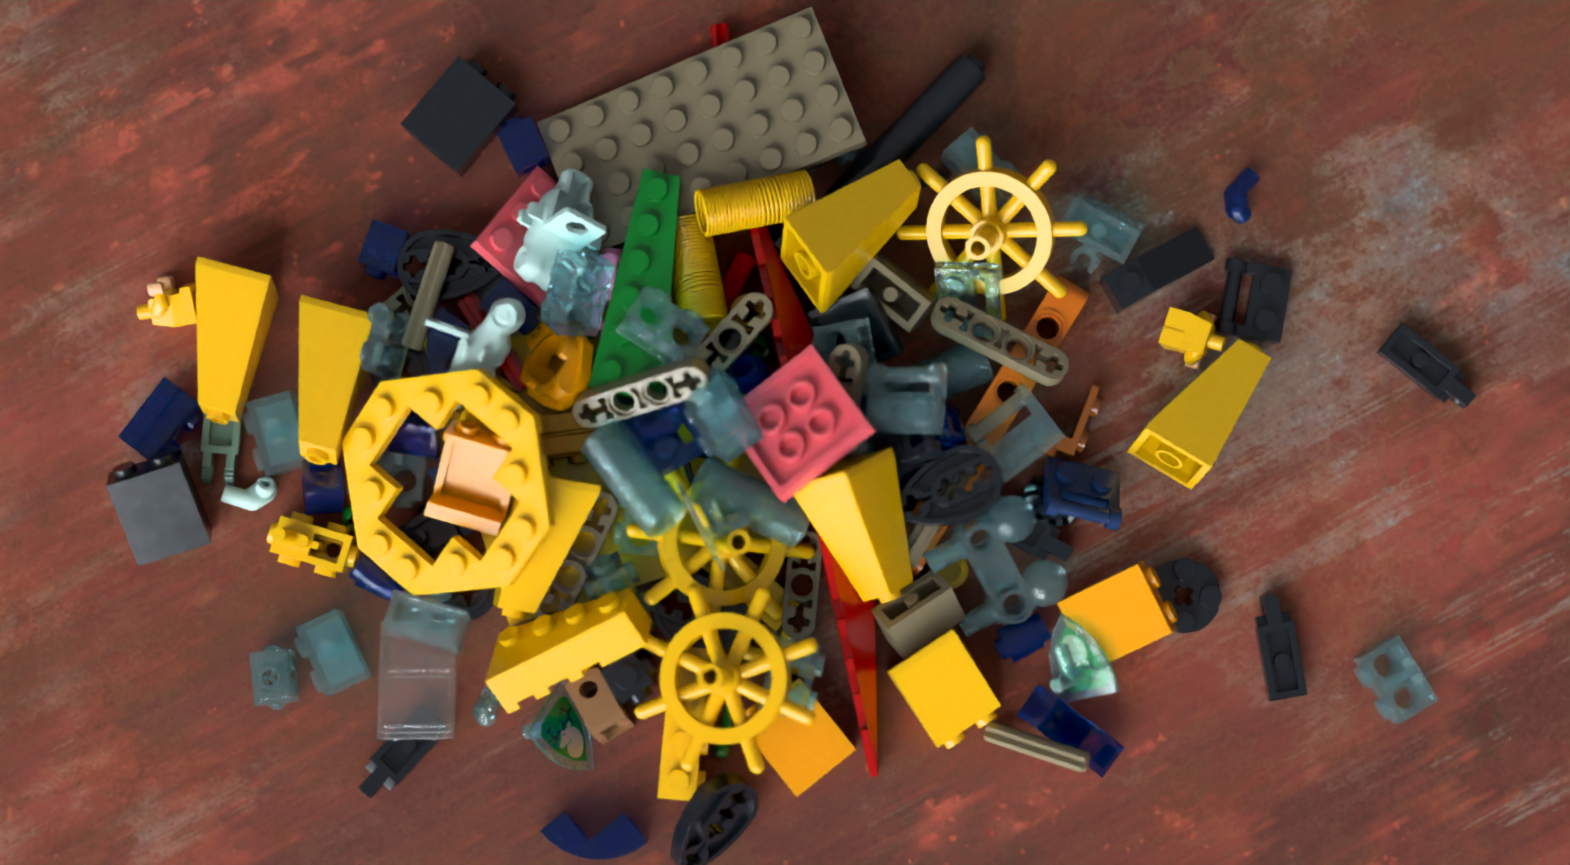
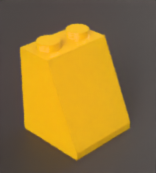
[886,629,1001,749]

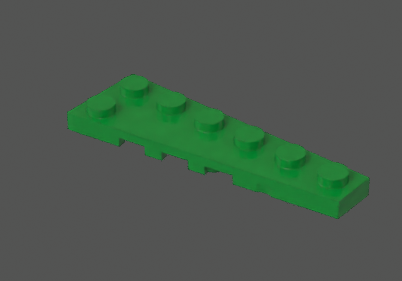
[588,168,681,399]

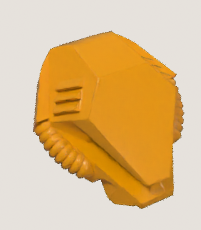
[521,317,595,411]

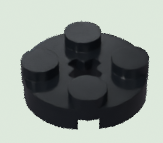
[1155,558,1222,634]

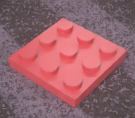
[721,344,875,503]

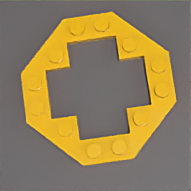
[342,368,556,596]

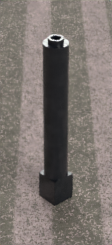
[774,54,986,255]

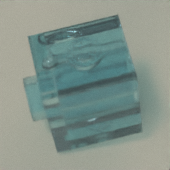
[249,645,299,710]

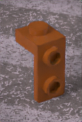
[1028,383,1103,458]

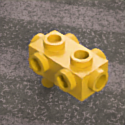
[267,511,361,578]

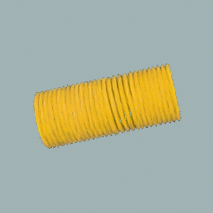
[694,170,816,237]
[673,214,728,336]

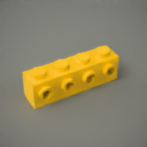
[657,647,712,801]

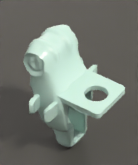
[514,168,606,293]
[424,297,526,410]

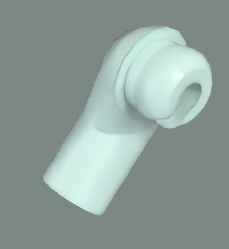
[221,476,278,511]

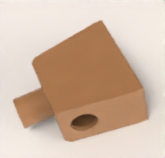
[565,666,635,745]

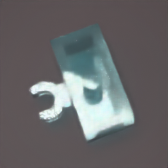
[1061,191,1146,273]
[683,366,764,463]
[243,390,315,477]
[382,590,471,654]
[294,608,373,697]

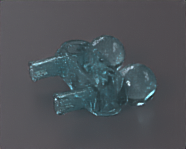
[923,495,1068,638]

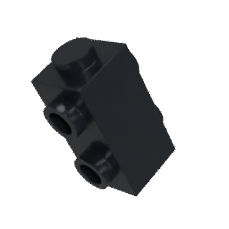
[600,651,658,706]

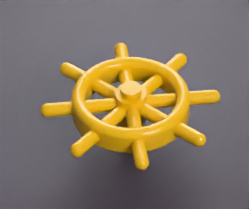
[896,135,1088,322]
[626,443,816,632]
[635,585,818,774]

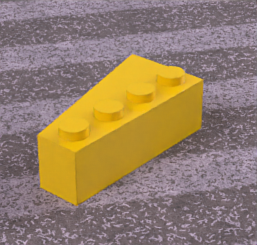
[485,588,652,714]

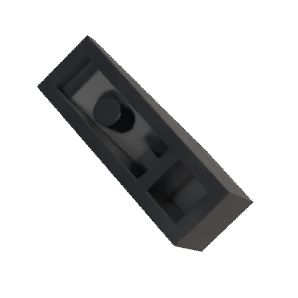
[1099,227,1215,315]

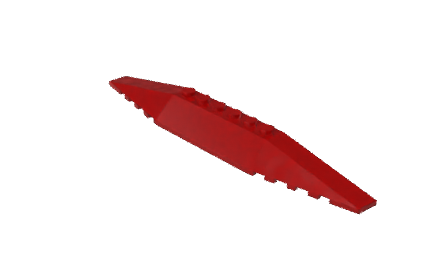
[749,225,878,777]

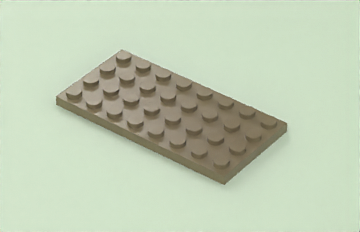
[537,6,867,260]

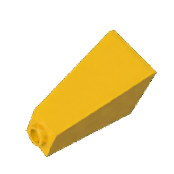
[780,159,921,314]
[195,256,279,424]
[299,295,377,465]
[1127,339,1271,490]
[794,447,913,603]
[493,476,601,618]

